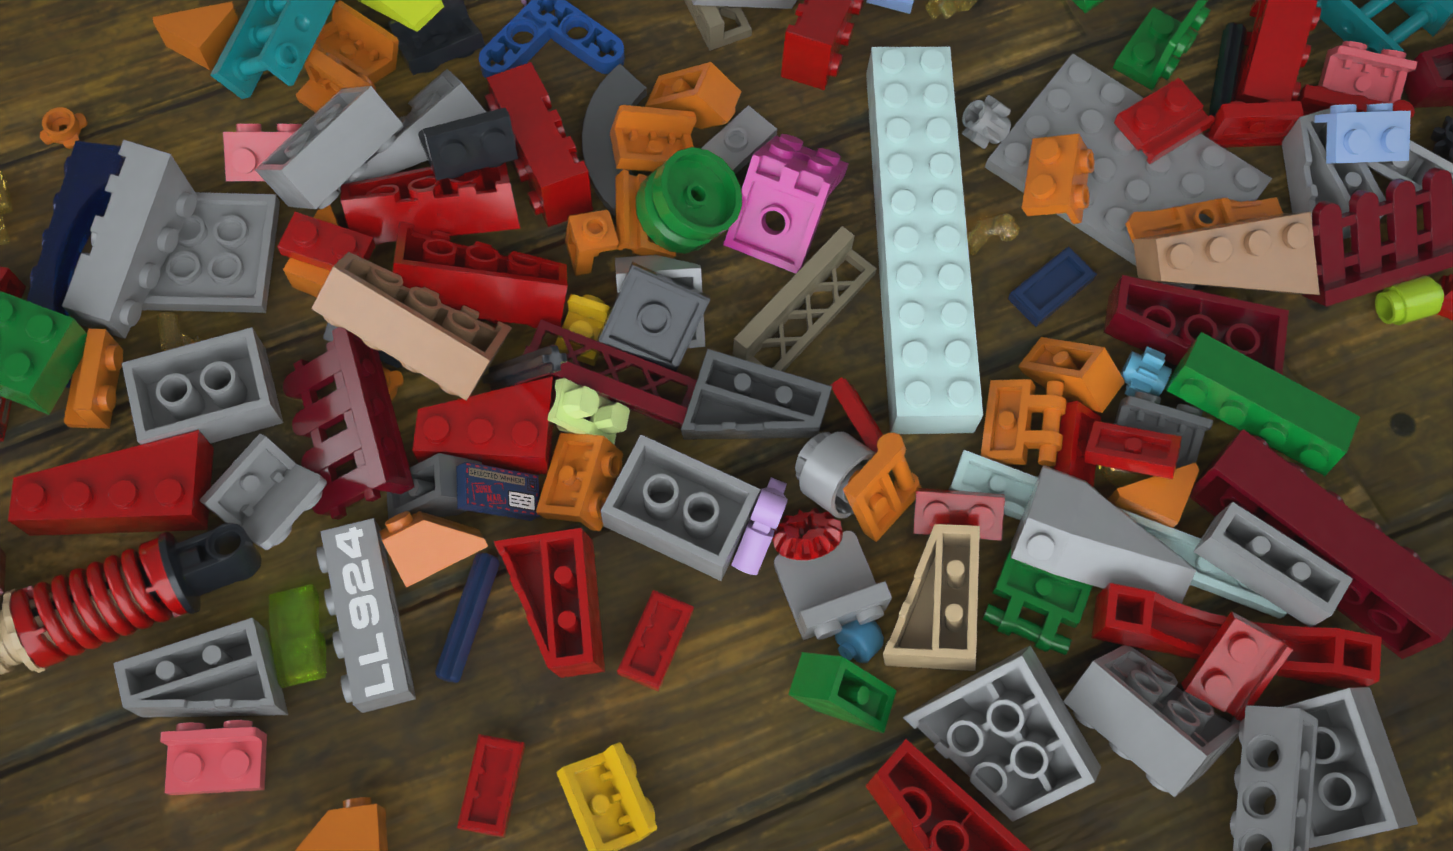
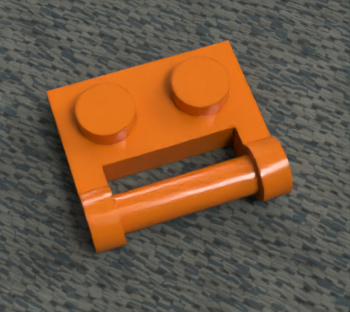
[843,433,922,542]

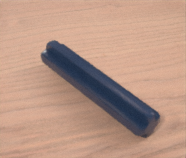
[435,552,500,683]

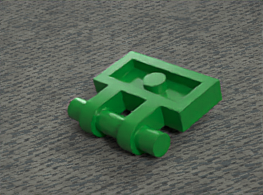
[982,550,1093,655]

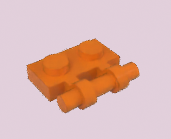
[981,379,1067,467]

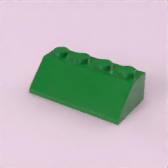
[1164,332,1360,476]

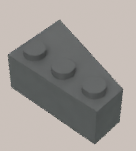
[681,349,832,440]

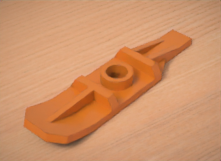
[1125,197,1283,244]

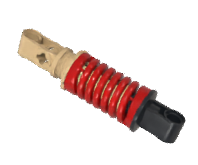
[0,523,262,675]

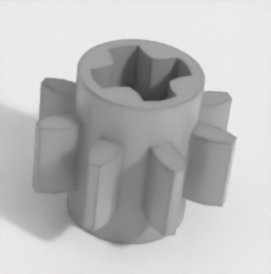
[962,95,1011,149]

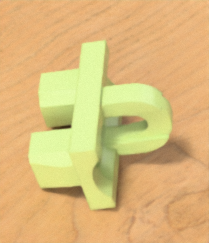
[547,378,630,444]

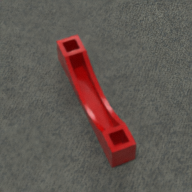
[1091,583,1382,689]

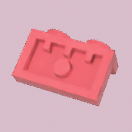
[160,720,267,795]

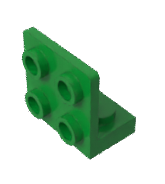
[1113,0,1211,91]

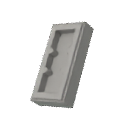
[701,105,777,174]

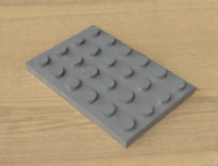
[985,53,1272,290]

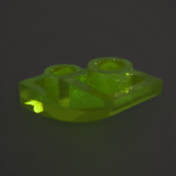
[269,584,326,688]

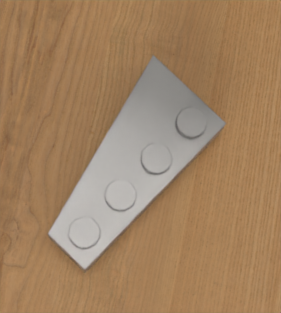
[62,140,198,339]

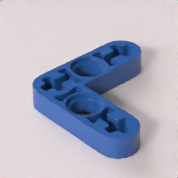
[479,0,625,80]

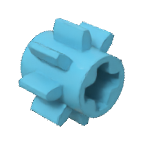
[1120,346,1172,397]

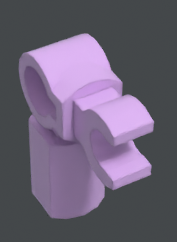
[732,477,788,575]

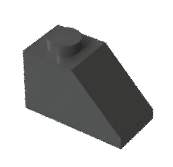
[387,453,482,520]

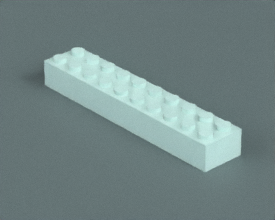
[866,47,983,434]

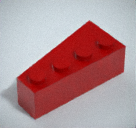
[484,62,593,227]
[341,162,520,245]
[393,221,568,329]
[8,430,214,536]
[866,739,1031,851]

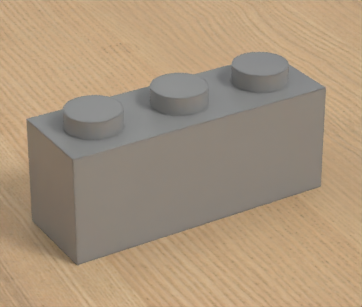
[1193,502,1353,627]

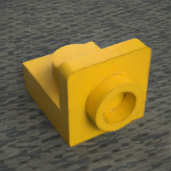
[555,294,610,366]

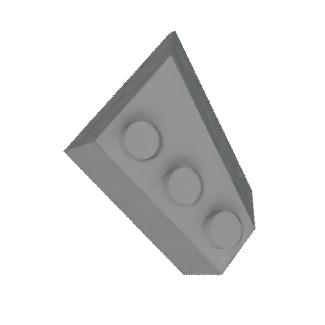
[903,645,1101,822]
[1063,645,1240,797]

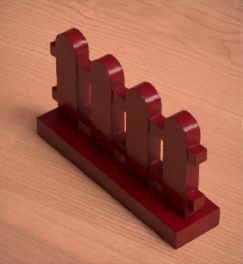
[1302,168,1453,307]
[283,327,415,520]

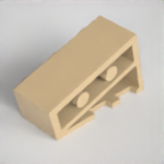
[883,524,980,671]

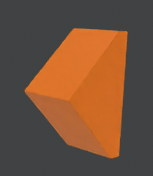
[153,1,240,71]
[1107,462,1199,528]

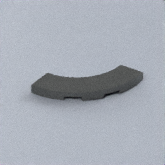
[582,64,647,217]

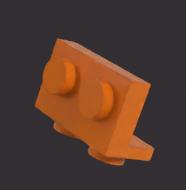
[313,0,399,83]
[296,47,377,113]
[610,105,697,172]
[1022,133,1095,224]
[64,328,123,429]

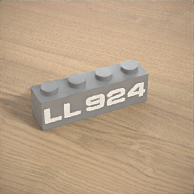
[317,518,416,713]

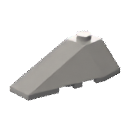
[338,69,486,193]
[1011,465,1196,604]

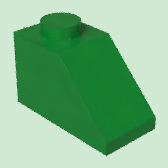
[788,652,897,733]

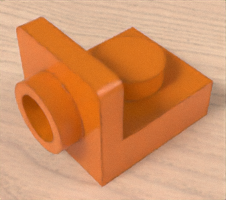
[565,210,619,276]

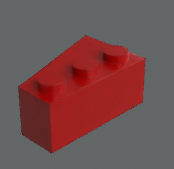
[412,376,556,475]

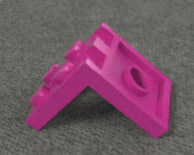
[723,134,849,274]

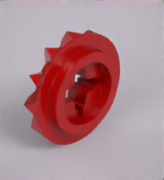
[772,508,843,560]

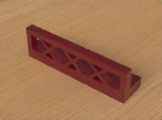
[523,319,697,429]

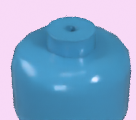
[835,620,884,663]

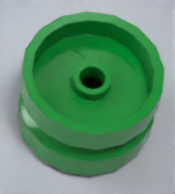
[636,147,742,254]

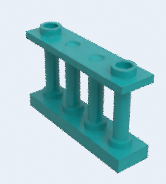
[210,0,336,99]
[1316,0,1453,54]

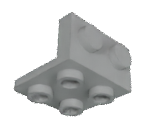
[199,434,327,550]
[774,531,892,640]

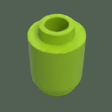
[1375,276,1444,325]

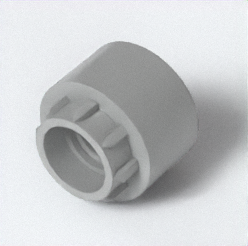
[795,432,876,518]

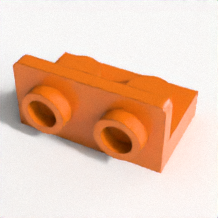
[536,432,623,531]

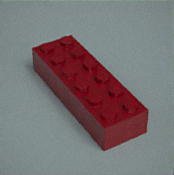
[1189,429,1453,660]

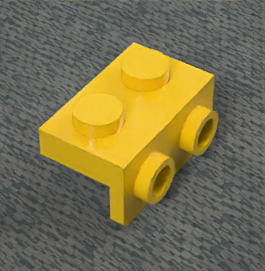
[556,742,657,851]

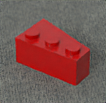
[781,0,865,90]
[1235,0,1321,103]
[494,528,605,678]

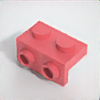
[1318,41,1417,103]
[223,124,302,181]

